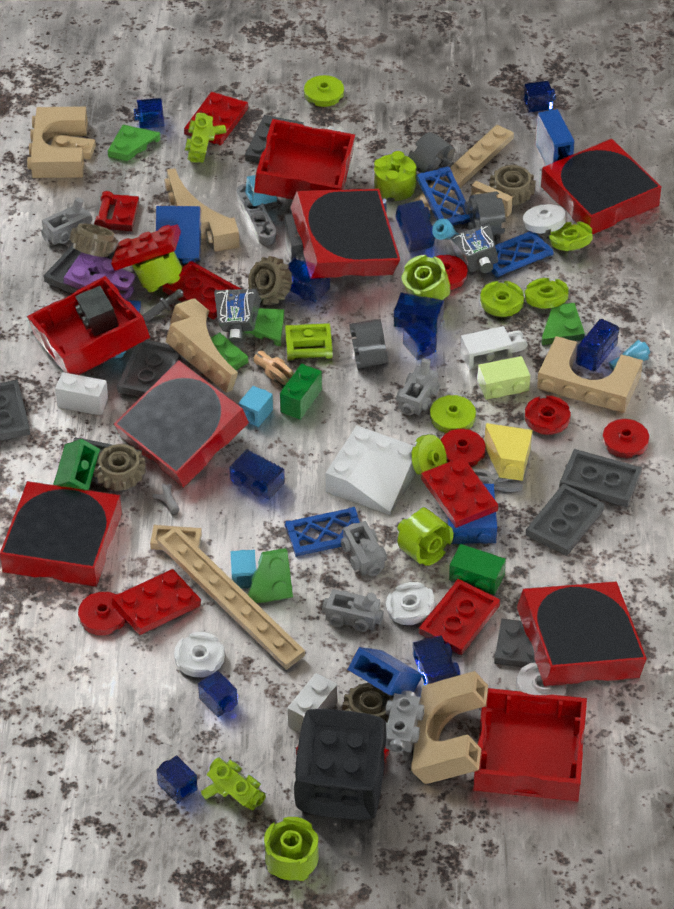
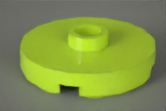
[304,75,344,107]
[549,222,593,251]
[524,278,569,308]
[480,281,524,317]
[430,395,476,433]
[411,434,447,475]

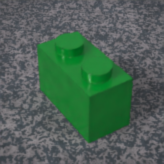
[280,363,322,420]
[53,439,100,490]
[449,544,506,595]

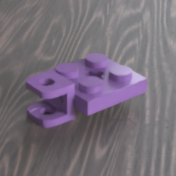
[63,252,135,300]

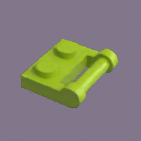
[285,323,333,361]

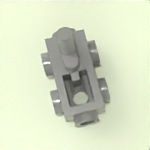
[41,197,92,245]
[396,359,440,415]
[341,521,387,576]
[322,589,384,632]
[385,691,425,752]

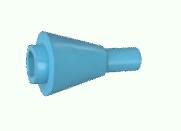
[432,218,459,240]
[609,340,650,370]

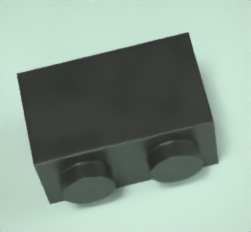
[75,286,119,337]

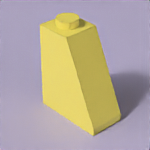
[484,423,533,481]

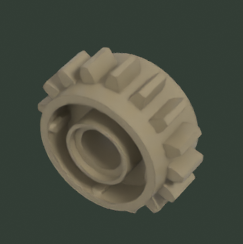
[489,165,536,205]
[69,223,118,257]
[248,256,292,305]
[94,444,146,491]
[342,683,394,723]

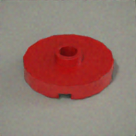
[435,255,468,290]
[525,396,571,435]
[602,419,650,459]
[441,429,486,467]
[78,592,126,635]

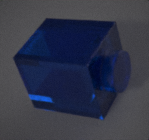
[523,81,556,113]
[133,98,164,129]
[403,320,437,361]
[198,670,238,717]
[156,755,198,804]

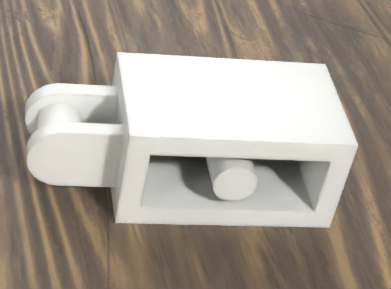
[460,326,528,370]

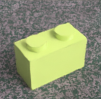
[477,356,530,400]

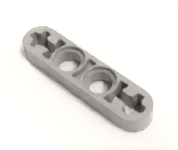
[236,184,277,245]

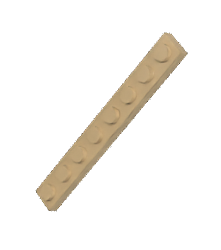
[398,125,514,229]
[157,526,305,670]

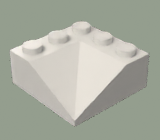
[325,425,416,515]

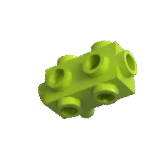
[185,113,226,163]
[201,757,266,810]

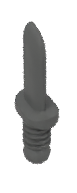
[142,289,184,322]

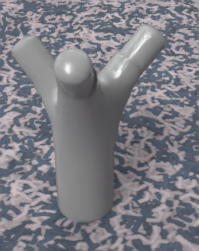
[152,484,180,514]

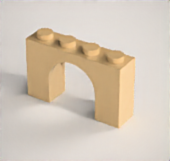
[27,106,88,178]
[537,336,643,413]
[411,671,488,784]

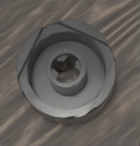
[408,132,456,183]
[464,191,506,236]
[349,319,388,369]

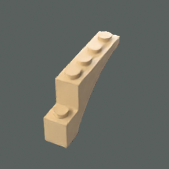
[164,168,240,252]
[165,298,238,393]

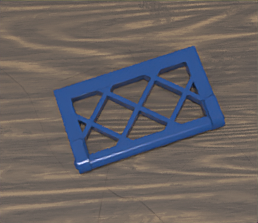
[416,167,470,226]
[491,231,554,278]
[284,507,360,557]

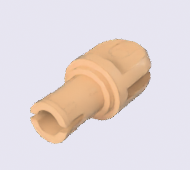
[253,351,294,385]

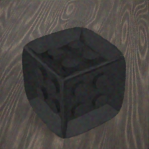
[294,709,387,820]

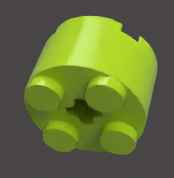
[374,151,416,201]
[132,252,182,292]
[401,255,450,309]
[397,507,453,566]
[264,817,319,881]

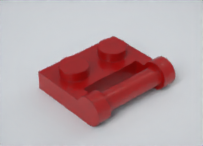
[94,191,140,231]

